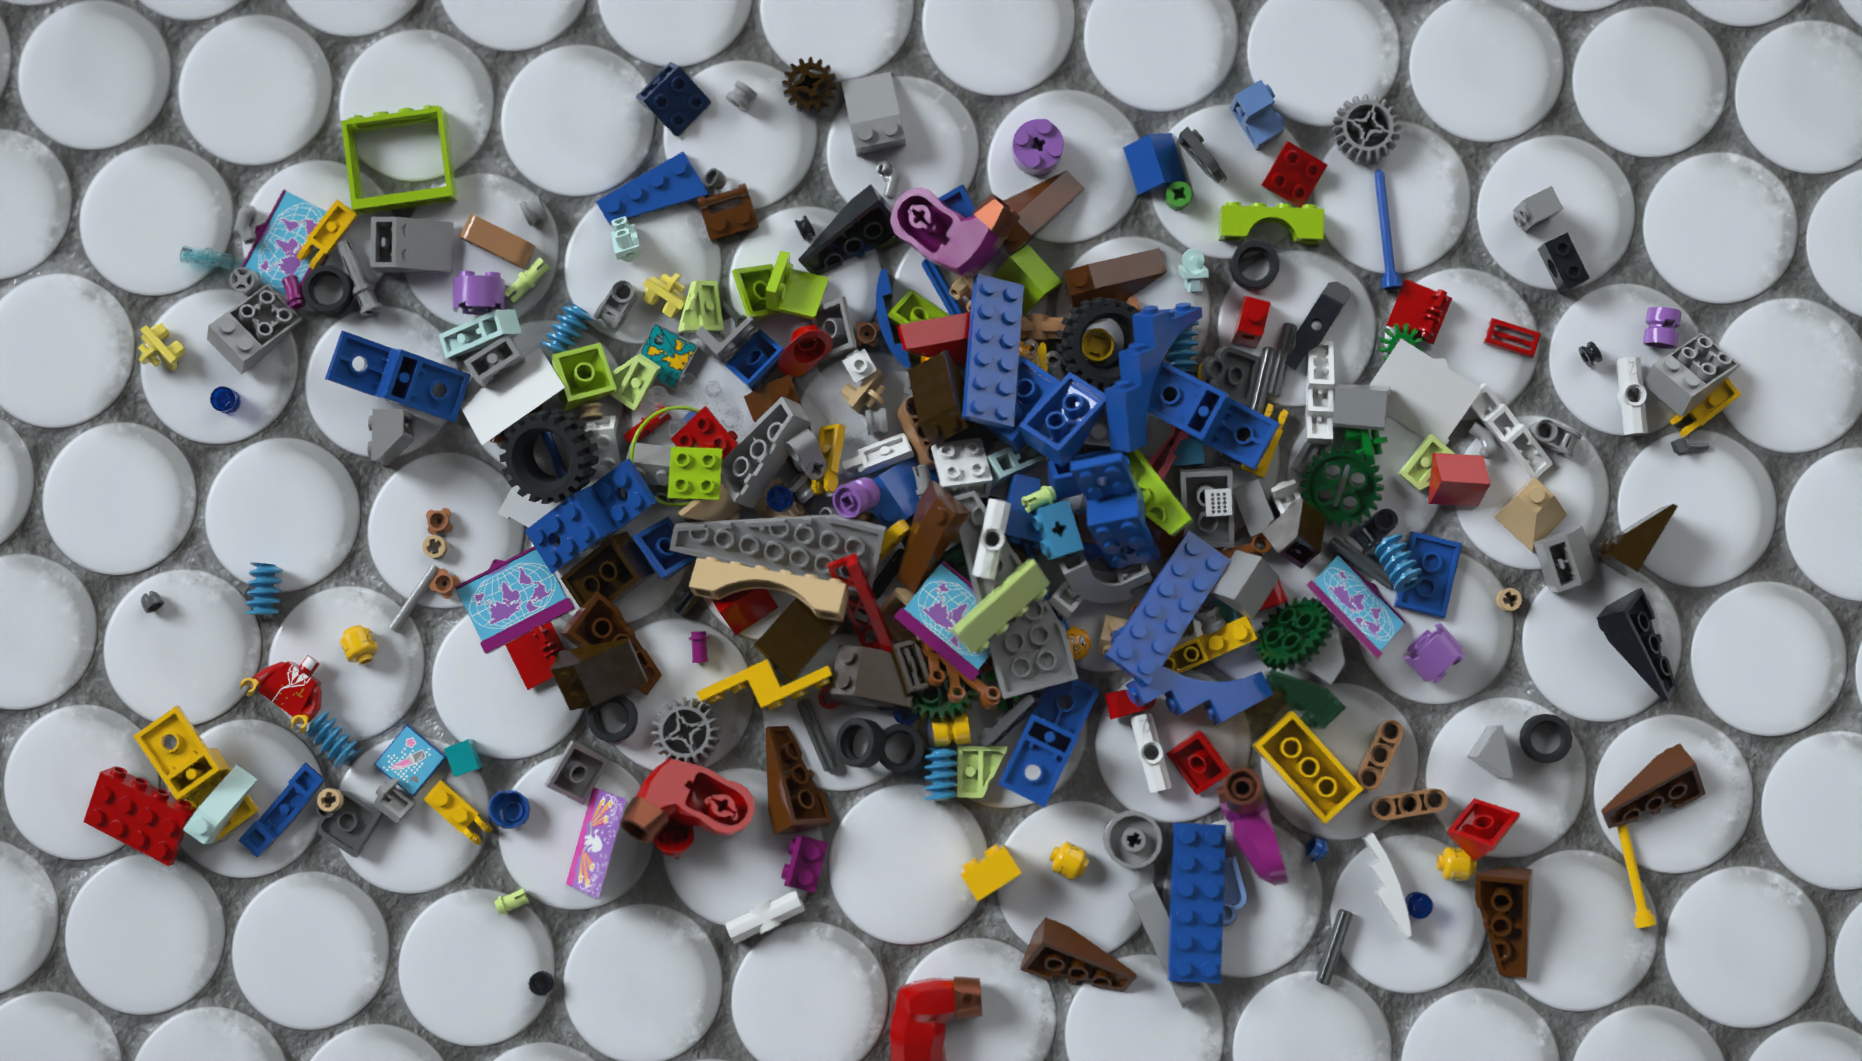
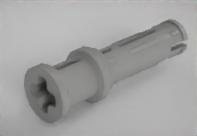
[336,240,383,317]

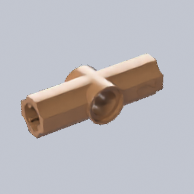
[1020,314,1065,343]

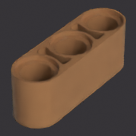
[459,214,536,269]
[897,396,943,471]
[1354,720,1404,790]
[1369,788,1448,820]

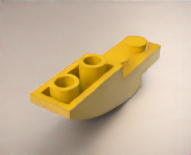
[1163,616,1258,674]

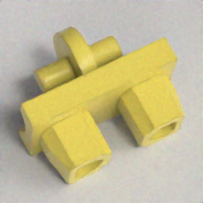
[642,273,687,318]
[138,323,185,372]

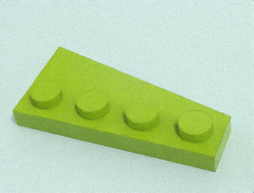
[1126,449,1194,537]

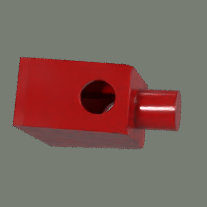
[1231,296,1271,349]

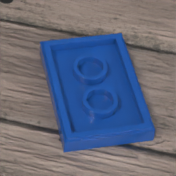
[1394,531,1462,619]

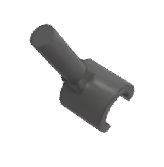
[721,302,747,328]
[1671,437,1709,454]

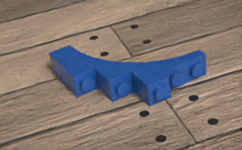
[1105,302,1202,452]
[1110,626,1273,725]

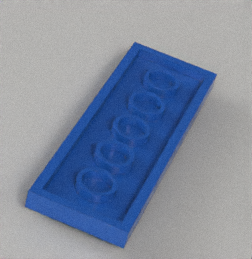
[962,273,1024,430]
[1104,531,1231,687]
[1167,823,1226,983]

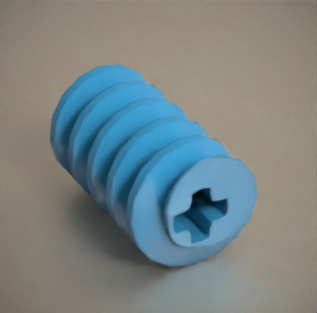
[541,301,593,354]
[1165,321,1199,375]
[1375,533,1423,592]
[245,562,283,616]
[306,710,363,768]
[925,748,957,801]

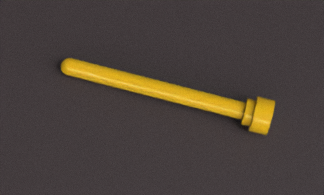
[1617,824,1657,928]

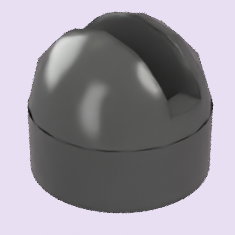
[704,168,726,190]
[141,591,164,613]

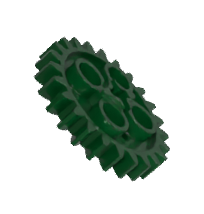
[1299,444,1384,528]
[1254,597,1334,672]
[911,656,981,723]

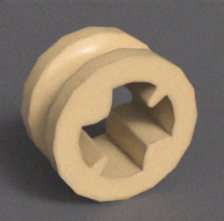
[579,403,603,419]
[422,535,448,559]
[1496,588,1522,612]
[317,788,344,812]

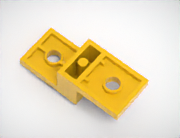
[696,659,833,711]
[133,706,260,842]

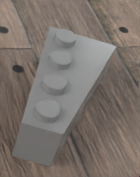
[721,397,811,509]

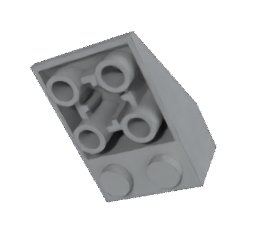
[370,217,454,273]
[207,283,302,375]
[1643,332,1740,417]

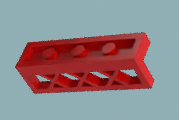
[827,553,894,652]

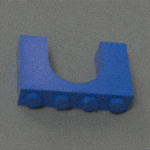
[1004,474,1103,562]

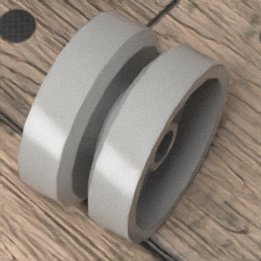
[1103,810,1162,869]

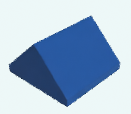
[1123,133,1187,196]
[725,329,784,391]
[632,517,698,581]

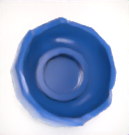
[488,790,531,829]

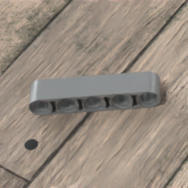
[1128,882,1207,1009]

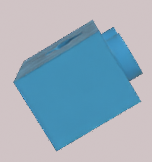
[1032,499,1084,560]

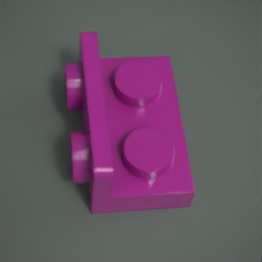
[781,834,829,893]

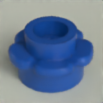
[1305,837,1329,862]

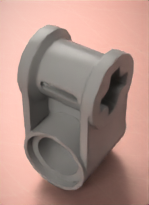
[594,280,638,331]
[1529,419,1582,459]
[785,428,827,480]

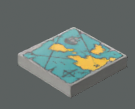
[637,322,700,391]

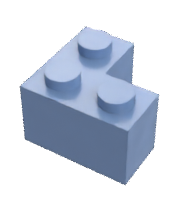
[1230,80,1285,150]

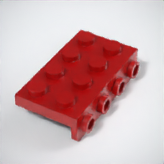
[83,766,197,866]

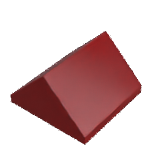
[1428,452,1491,507]
[712,589,779,635]
[1166,730,1231,795]
[1447,798,1520,861]

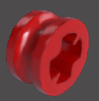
[818,686,839,709]

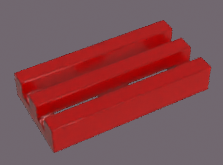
[1483,318,1541,358]

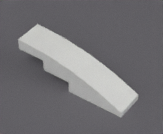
[1306,341,1335,444]
[1470,383,1554,479]
[1361,832,1412,938]

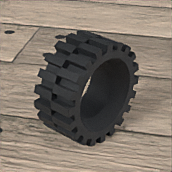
[1056,297,1140,390]
[500,408,599,504]

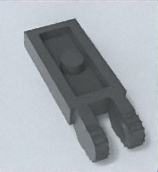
[978,693,1042,747]

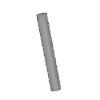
[388,564,440,633]

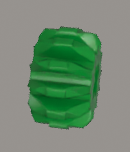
[1379,323,1423,361]

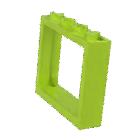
[341,105,458,215]

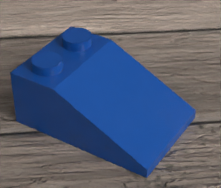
[978,355,1060,453]
[1019,372,1106,467]
[871,455,939,532]

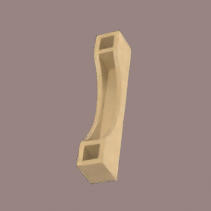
[689,557,850,622]

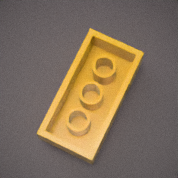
[1251,711,1363,824]

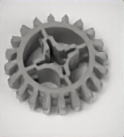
[1331,94,1401,163]
[651,697,721,764]

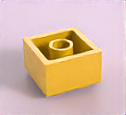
[960,843,1022,902]

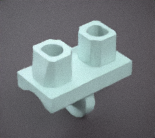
[611,217,642,262]
[1178,248,1209,292]

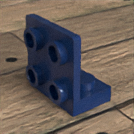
[635,62,711,137]

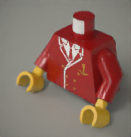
[239,655,322,734]

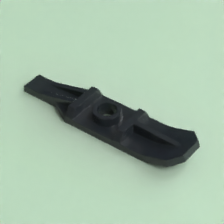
[1285,281,1351,370]

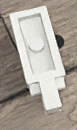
[841,432,914,478]

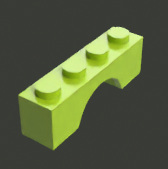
[1219,202,1324,244]

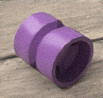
[1643,307,1682,349]
[833,477,880,518]

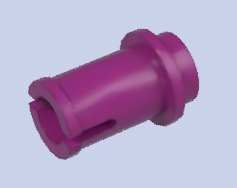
[281,275,306,309]
[689,631,709,663]

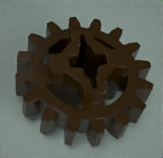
[782,57,837,114]

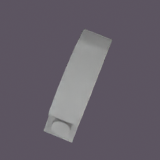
[1058,550,1153,604]

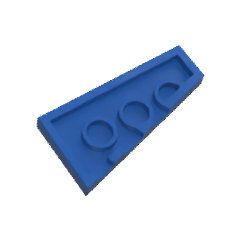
[596,151,709,225]

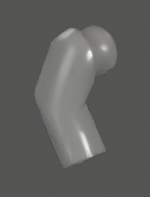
[876,161,900,199]
[236,205,257,244]
[1468,422,1498,459]

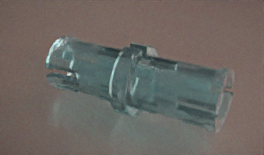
[180,246,235,270]

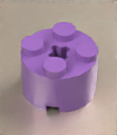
[1012,119,1064,176]
[453,271,505,315]
[1403,623,1465,683]

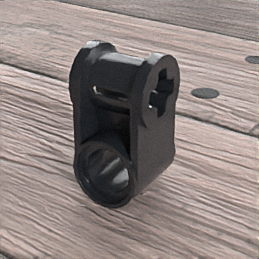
[1348,508,1398,554]

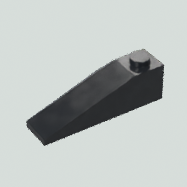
[798,184,899,275]
[1597,588,1677,701]

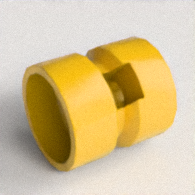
[1082,328,1114,366]
[932,710,971,748]

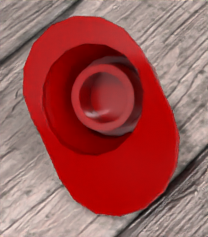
[778,324,833,377]
[653,818,694,859]

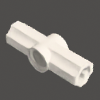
[1616,356,1648,436]
[972,498,1011,580]
[1130,712,1172,793]
[725,890,805,944]

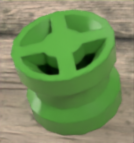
[1165,181,1192,210]

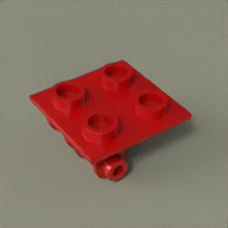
[1261,141,1328,208]
[1386,278,1452,345]
[671,406,738,460]
[505,621,565,690]

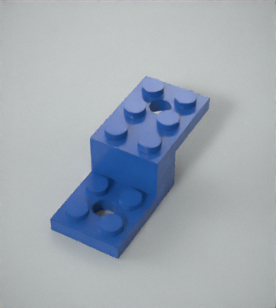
[325,331,471,423]
[1148,361,1280,470]
[1071,452,1160,569]
[525,458,658,574]
[998,679,1100,807]

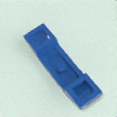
[876,269,911,372]
[238,762,325,858]

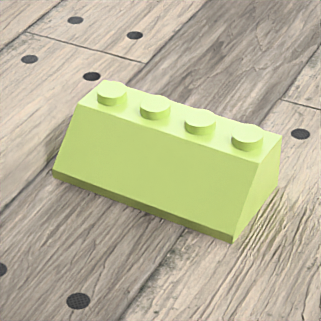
[949,559,1050,654]

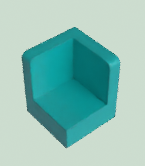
[444,739,483,777]

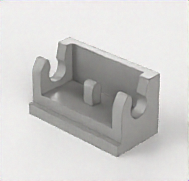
[1233,479,1276,537]

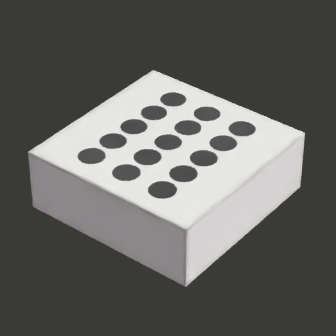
[1205,488,1232,517]

